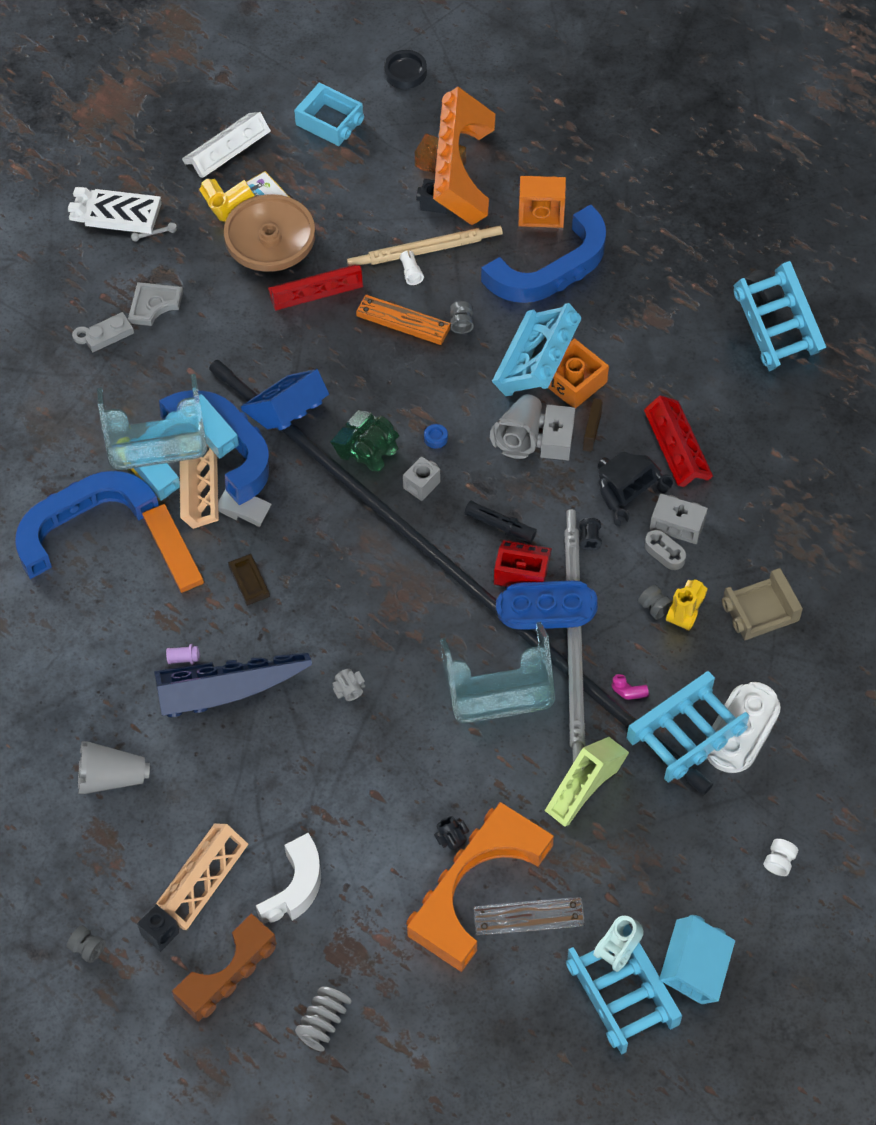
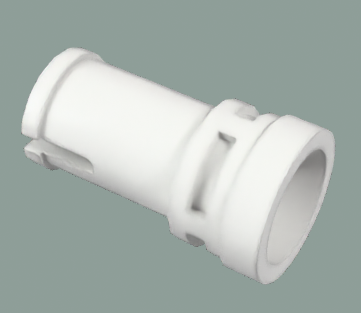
[400,251,424,285]

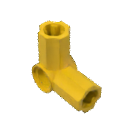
[199,179,255,222]
[666,579,708,631]

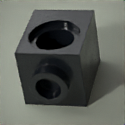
[416,179,448,214]
[137,904,179,952]

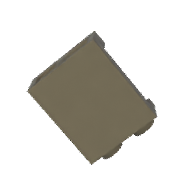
[722,568,803,640]

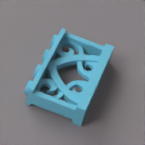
[492,303,581,397]

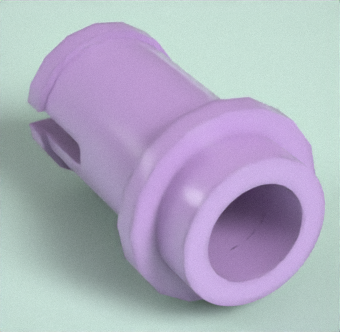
[166,644,200,664]

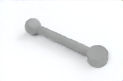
[131,223,177,241]

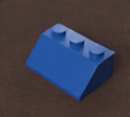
[240,369,329,430]

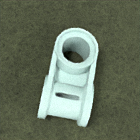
[593,916,643,972]

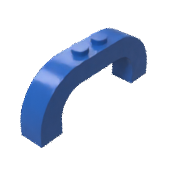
[481,205,606,303]
[159,390,269,505]
[15,471,159,579]

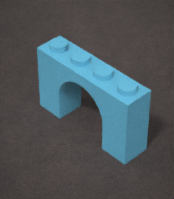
[123,394,239,501]

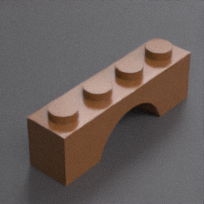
[172,913,277,1022]

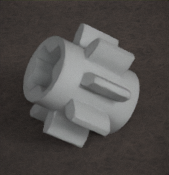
[332,669,365,701]

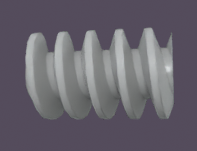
[295,987,352,1051]

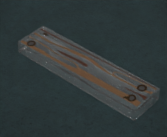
[473,897,585,936]

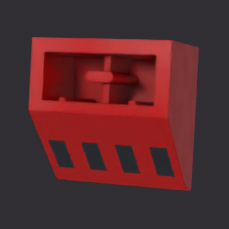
[494,540,552,587]

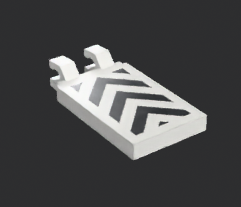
[68,187,161,234]

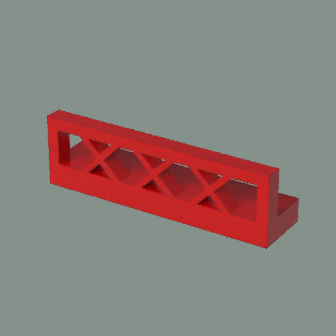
[268,264,363,311]
[644,395,713,487]

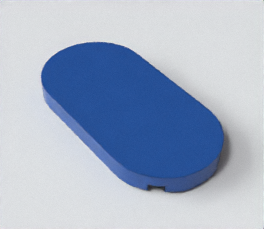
[496,581,598,629]

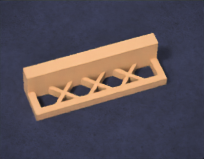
[179,433,219,529]
[156,824,248,930]

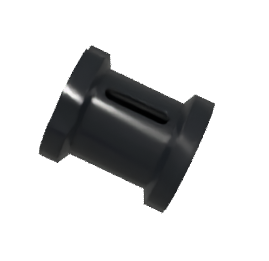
[579,518,602,550]

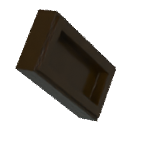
[583,398,603,452]
[228,554,270,606]

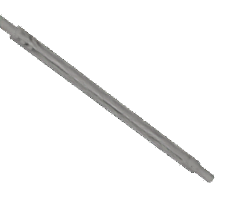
[564,509,585,769]

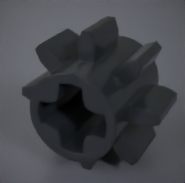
[434,816,469,850]

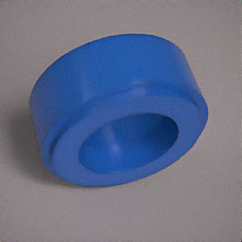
[424,424,448,449]

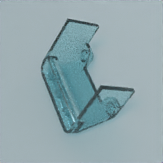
[97,374,207,470]
[440,622,556,723]

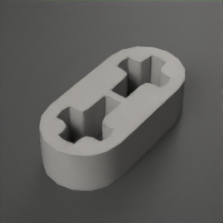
[644,530,686,570]

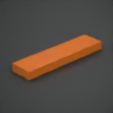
[142,504,204,593]

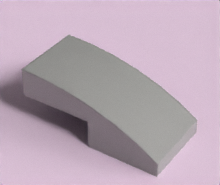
[218,489,272,527]

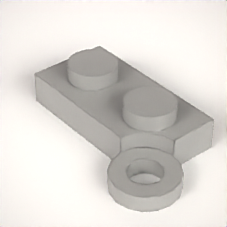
[72,312,134,353]

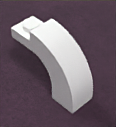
[256,833,321,924]

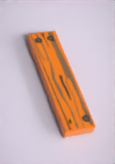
[356,295,450,345]

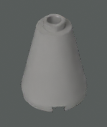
[490,394,542,459]
[78,741,150,794]

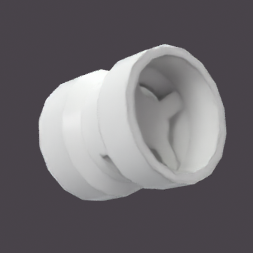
[763,839,798,876]

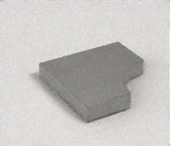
[128,282,183,326]

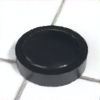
[384,50,427,89]

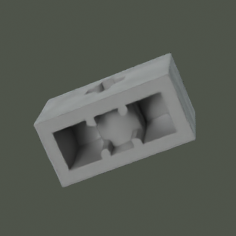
[536,405,575,461]
[650,494,708,545]

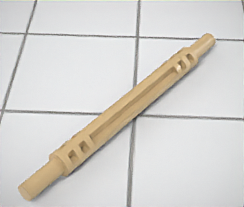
[347,225,503,266]

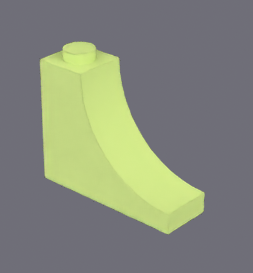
[545,737,629,827]

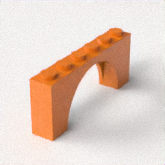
[433,87,496,225]
[406,802,554,972]

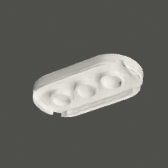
[706,682,780,773]

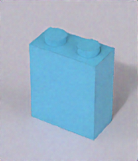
[659,915,735,1004]

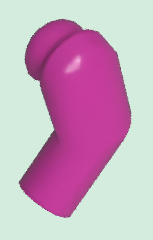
[612,674,649,700]

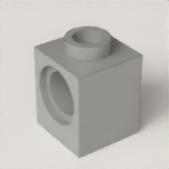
[403,456,440,501]

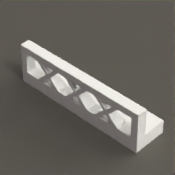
[182,112,271,177]

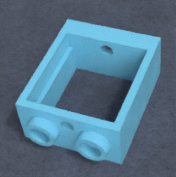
[294,82,364,146]

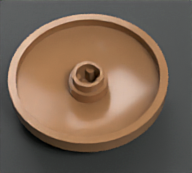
[224,194,315,272]

